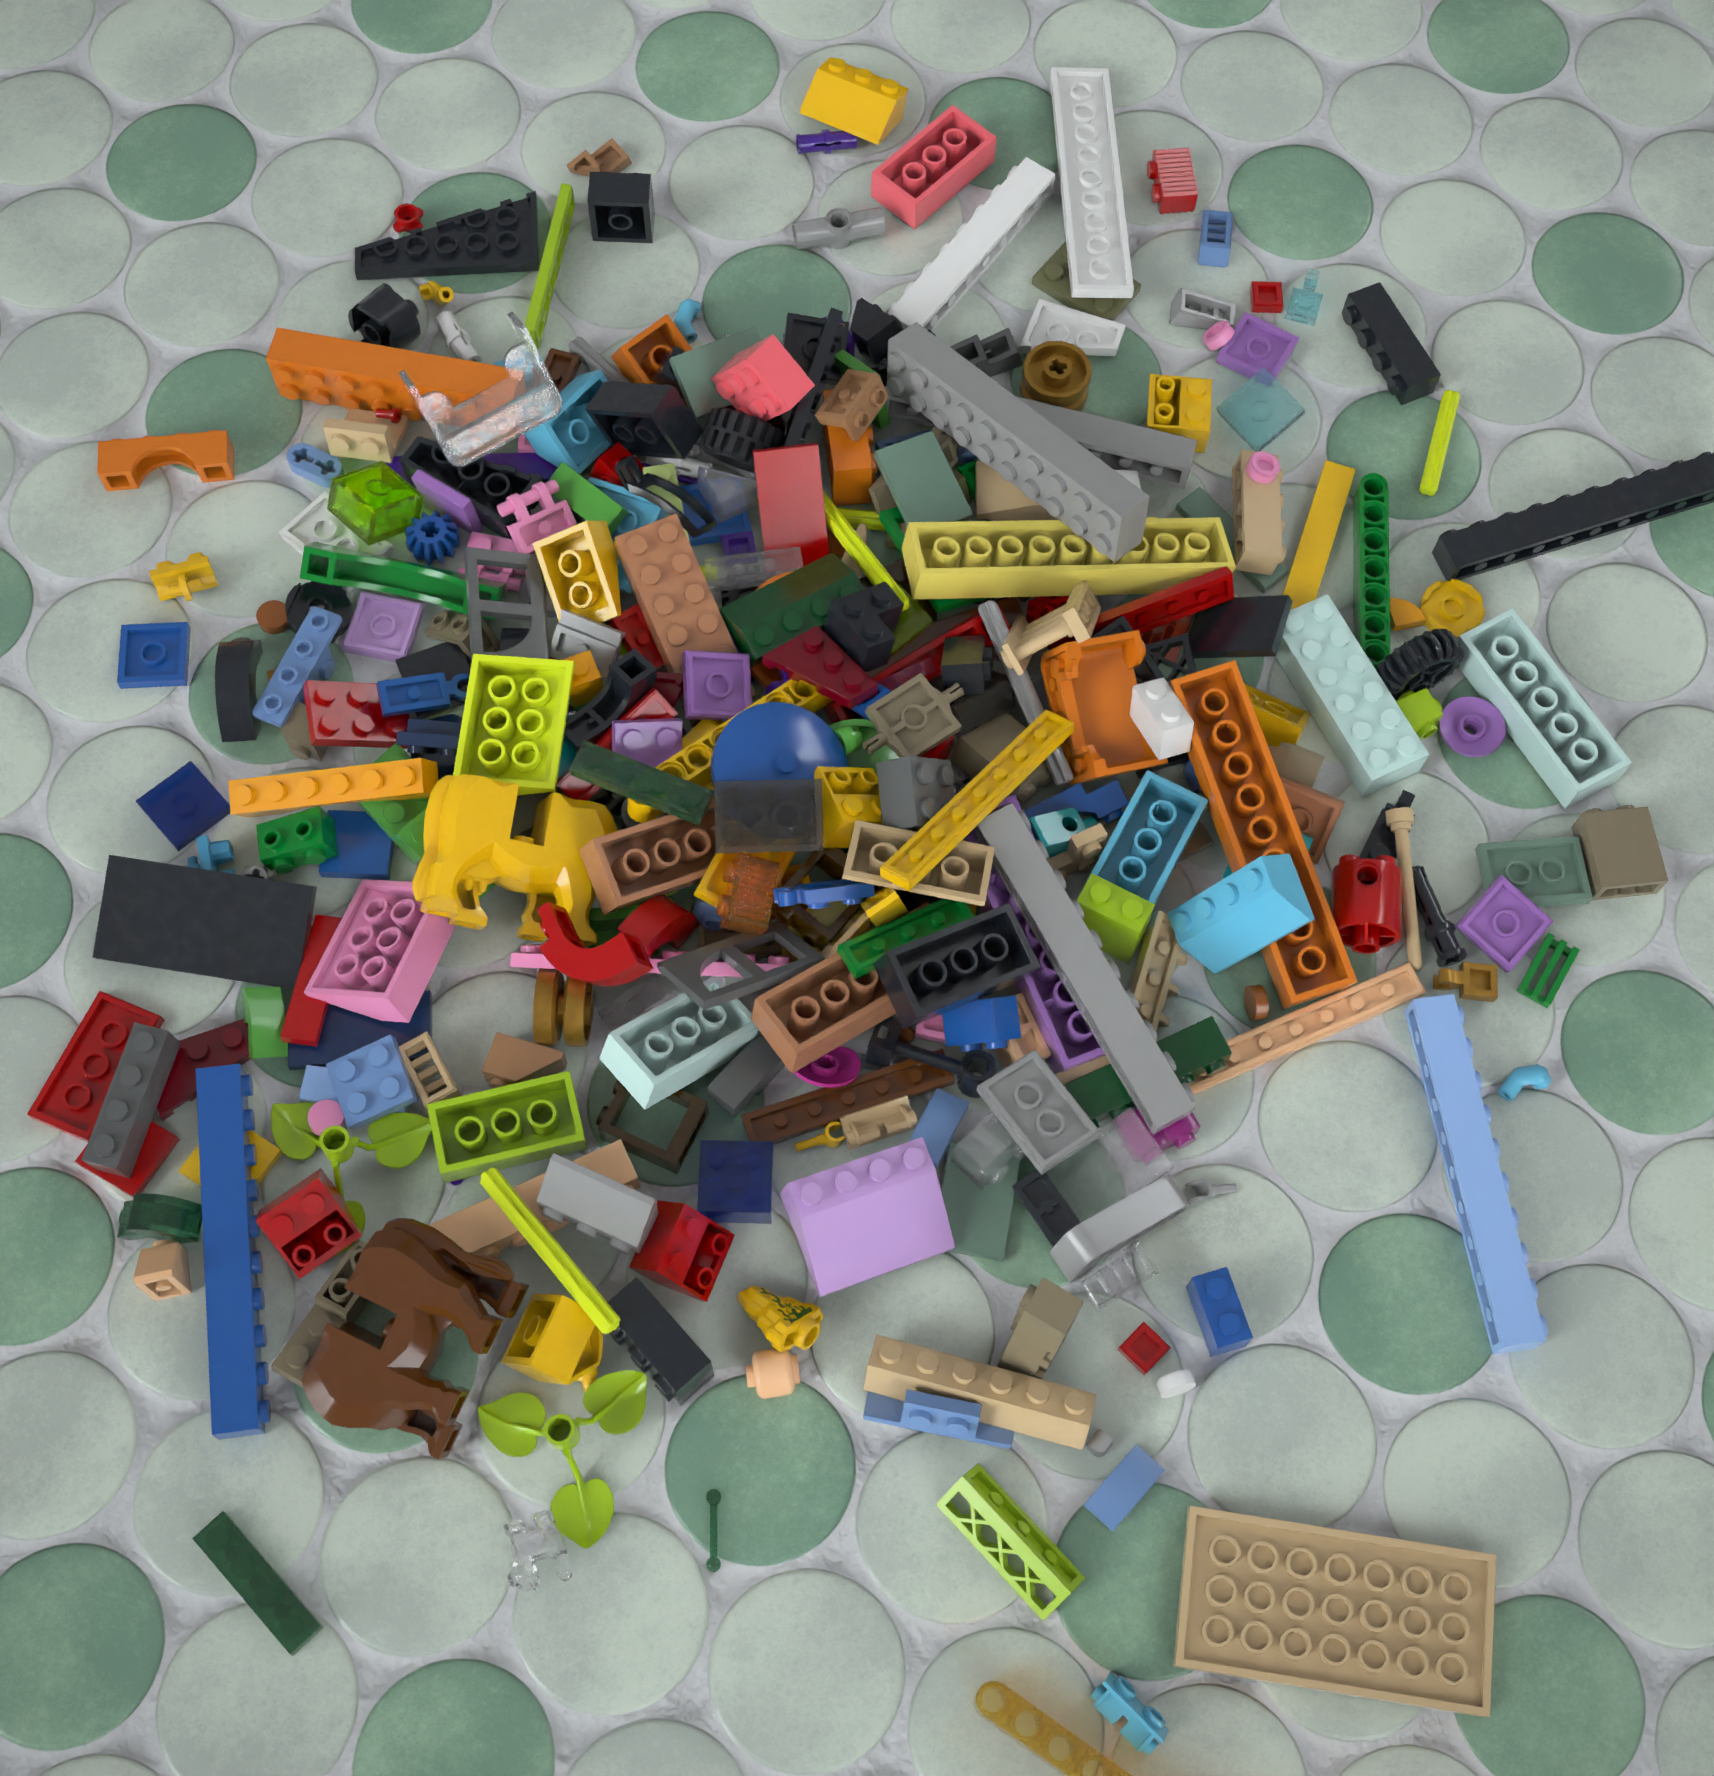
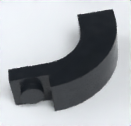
[215,637,263,742]

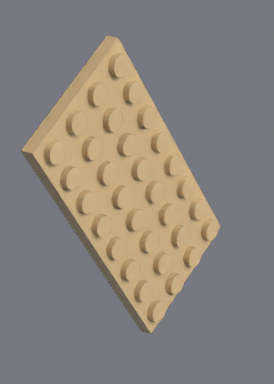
[1173,1506,1496,1718]

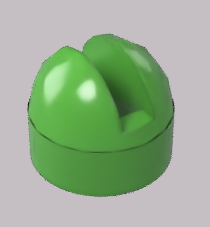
[834,725,863,755]

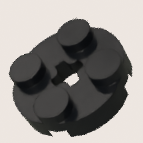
[285,581,353,644]

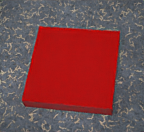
[74,1121,180,1200]

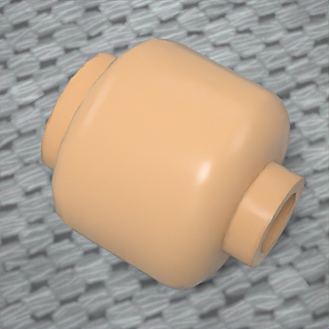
[745,1348,800,1399]

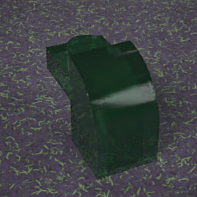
[117,1193,202,1244]

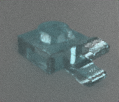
[1285,268,1323,326]

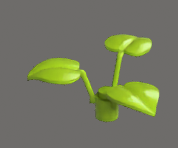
[271,1102,432,1257]
[478,1370,648,1549]

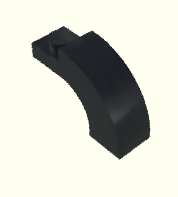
[563,648,657,755]

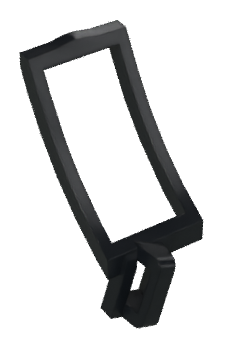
[614,455,717,538]

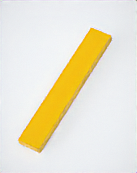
[1283,460,1356,610]

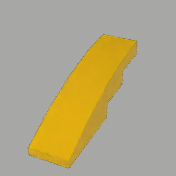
[860,887,908,928]

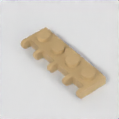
[1129,910,1188,1032]

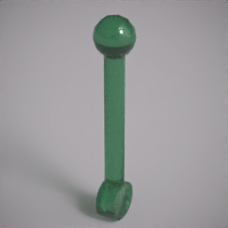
[706,1489,721,1572]

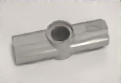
[792,207,886,250]

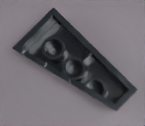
[399,436,544,539]

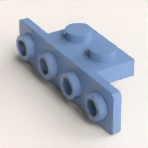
[252,606,342,727]
[863,1389,1014,1449]

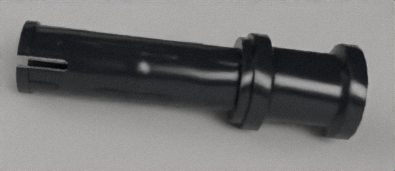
[1412,865,1467,967]

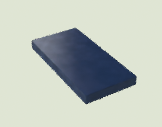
[288,990,432,1070]

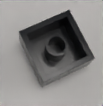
[587,172,655,243]

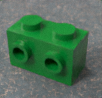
[256,806,338,874]

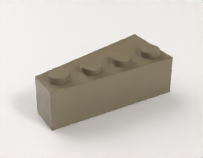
[997,1277,1084,1379]

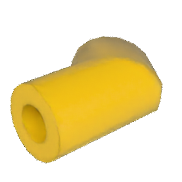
[419,281,454,306]

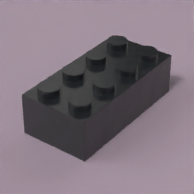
[873,903,1040,1030]

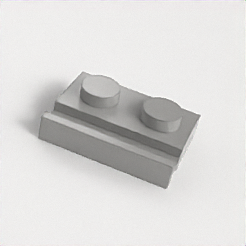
[549,609,625,679]

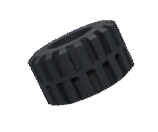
[699,408,786,473]

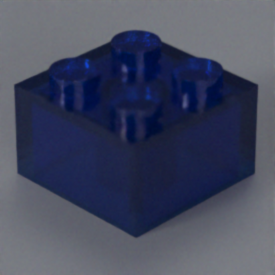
[697,1140,774,1224]

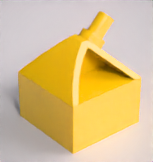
[501,1294,603,1393]

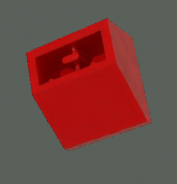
[256,1168,362,1279]
[629,1200,735,1302]

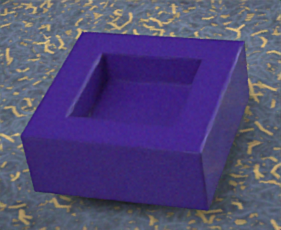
[721,530,758,569]

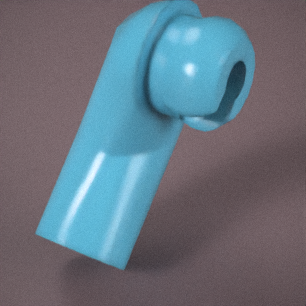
[674,299,702,344]
[1498,1064,1551,1101]

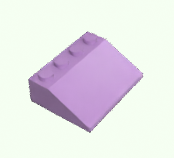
[780,1137,955,1298]

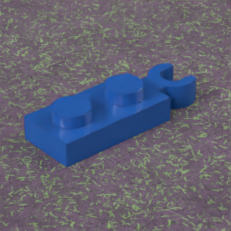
[376,672,469,717]
[773,879,875,909]

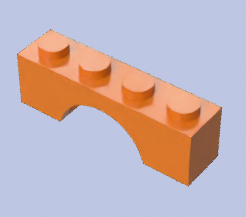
[97,430,235,491]

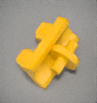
[149,552,218,602]

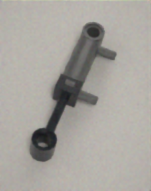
[770,984,997,1098]

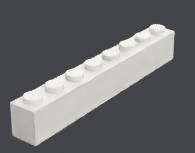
[886,157,1056,332]

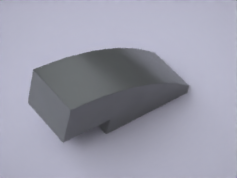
[950,328,1024,377]
[707,1034,785,1117]

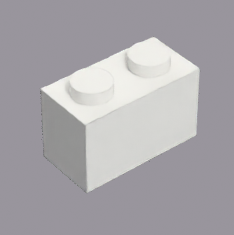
[1130,677,1194,760]

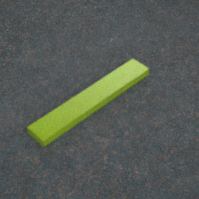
[524,183,576,350]

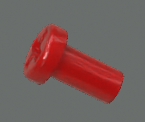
[375,407,402,424]

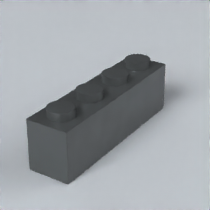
[81,1022,181,1178]

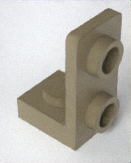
[424,610,500,661]

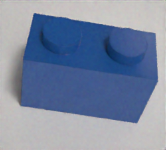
[942,995,1021,1052]
[1186,1267,1253,1357]

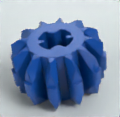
[405,510,461,566]

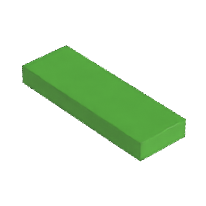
[547,462,628,535]

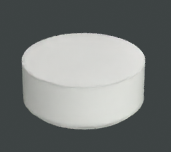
[1156,1369,1196,1398]

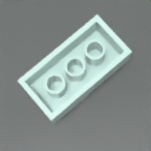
[599,976,759,1110]

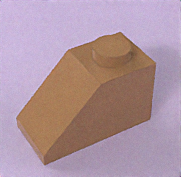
[482,1032,568,1088]

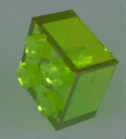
[327,461,424,546]

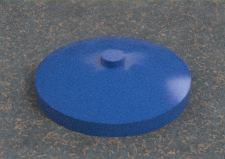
[710,702,848,839]

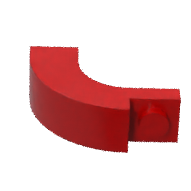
[617,895,699,985]
[537,902,654,986]

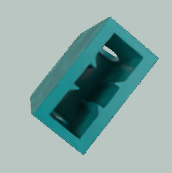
[1028,808,1097,860]

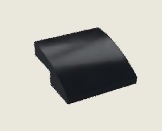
[395,642,470,719]

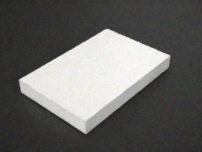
[279,491,394,592]

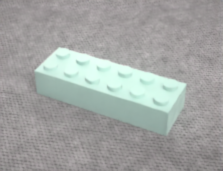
[1275,594,1429,797]
[1458,608,1632,809]

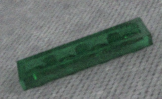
[570,740,714,826]
[192,1511,324,1656]

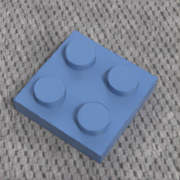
[326,1034,418,1131]

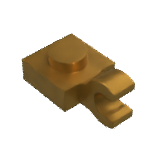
[1433,962,1498,1002]

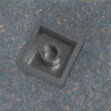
[876,755,955,832]

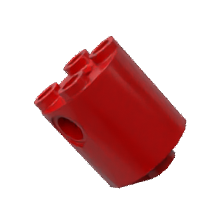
[1331,854,1402,954]

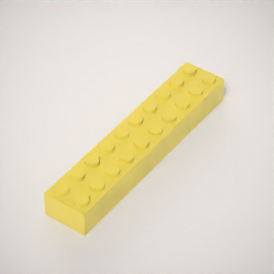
[902,517,1236,600]

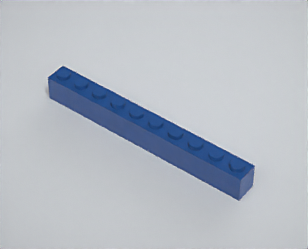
[196,1064,271,1440]

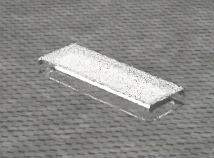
[703,547,803,592]

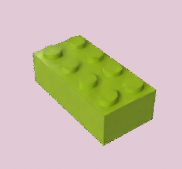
[426,1071,588,1183]

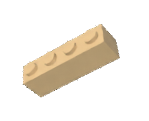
[1232,449,1286,576]

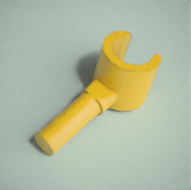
[794,1121,845,1152]

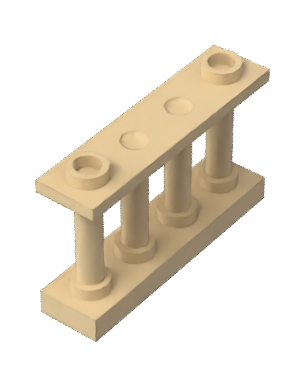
[1001,580,1101,676]

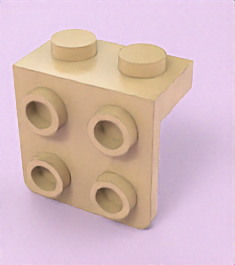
[323,409,409,463]

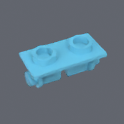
[1090,1672,1169,1755]

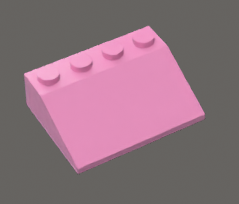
[304,879,456,1023]

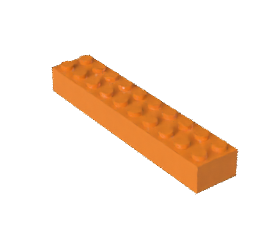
[1169,660,1358,1010]

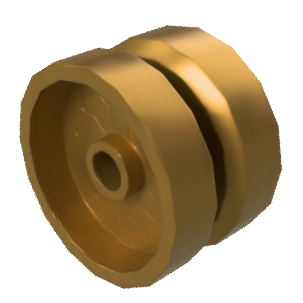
[1020,341,1092,412]
[533,968,594,1047]

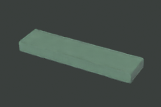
[1175,487,1288,594]

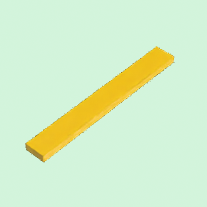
[880,710,1074,891]

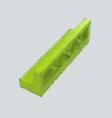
[936,1463,1086,1621]

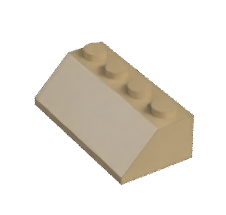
[842,820,995,906]

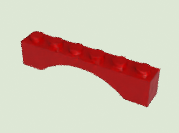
[823,604,1011,724]

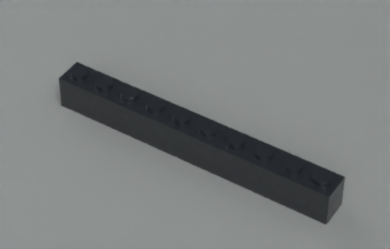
[1432,452,1714,581]

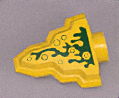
[737,1285,824,1353]

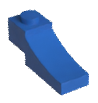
[1023,779,1129,823]

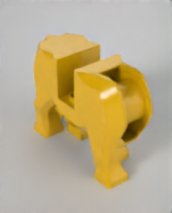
[412,774,618,946]

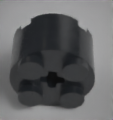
[348,283,421,349]

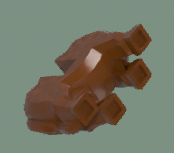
[301,1218,529,1460]

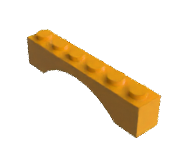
[228,758,438,818]

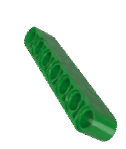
[1353,473,1391,670]

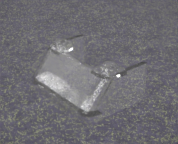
[398,311,562,466]

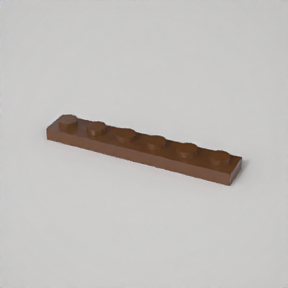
[741,1048,955,1151]

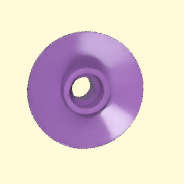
[1439,696,1506,757]

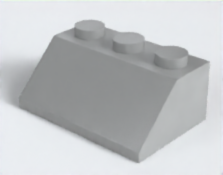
[536,1153,659,1255]

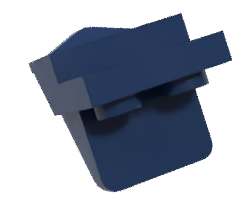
[396,714,463,780]

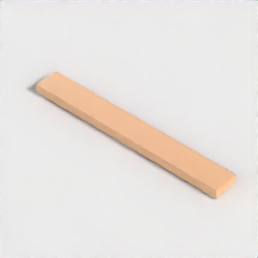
[1189,962,1426,1095]

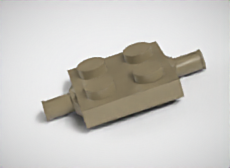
[862,673,964,758]

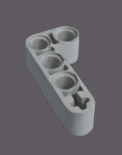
[1049,1174,1191,1284]

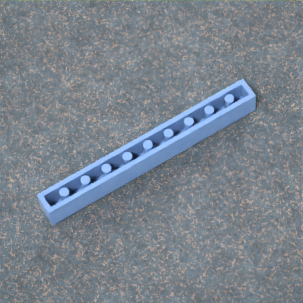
[1405,994,1548,1355]

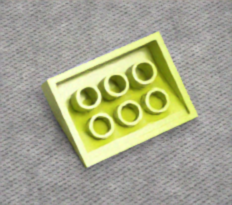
[453,654,575,796]

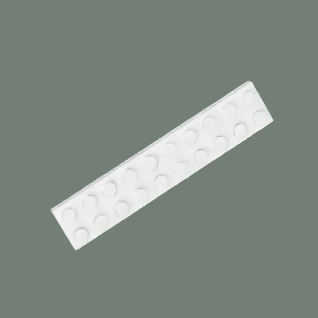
[1050,67,1134,298]

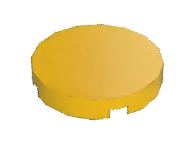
[1419,579,1485,639]

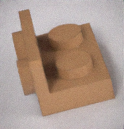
[815,369,889,441]

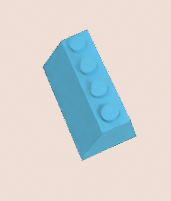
[1167,854,1315,974]

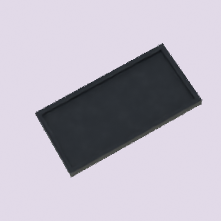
[92,855,317,990]

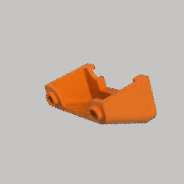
[1041,630,1168,784]

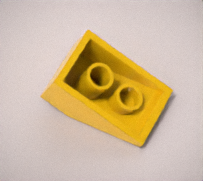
[533,521,621,623]

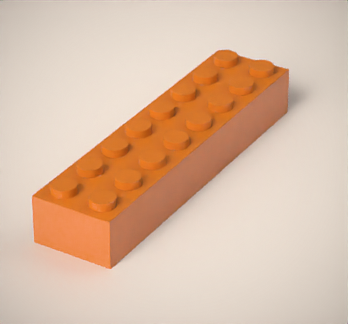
[266,327,529,437]

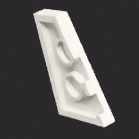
[1019,299,1126,356]

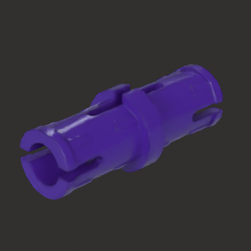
[796,129,857,154]

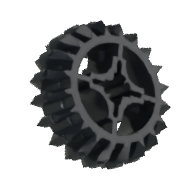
[1376,629,1464,701]

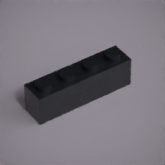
[1342,282,1441,405]

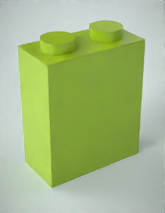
[1077,873,1155,964]

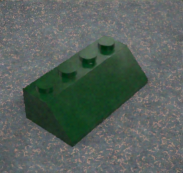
[719,553,864,668]

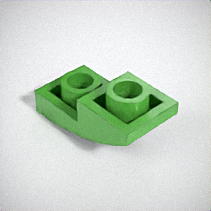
[243,987,288,1058]

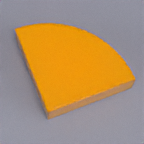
[1390,598,1426,631]

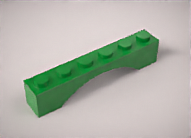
[300,542,506,620]

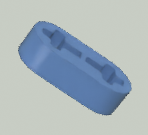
[287,443,345,488]

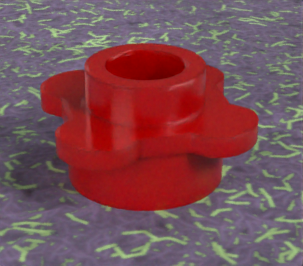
[393,203,424,233]

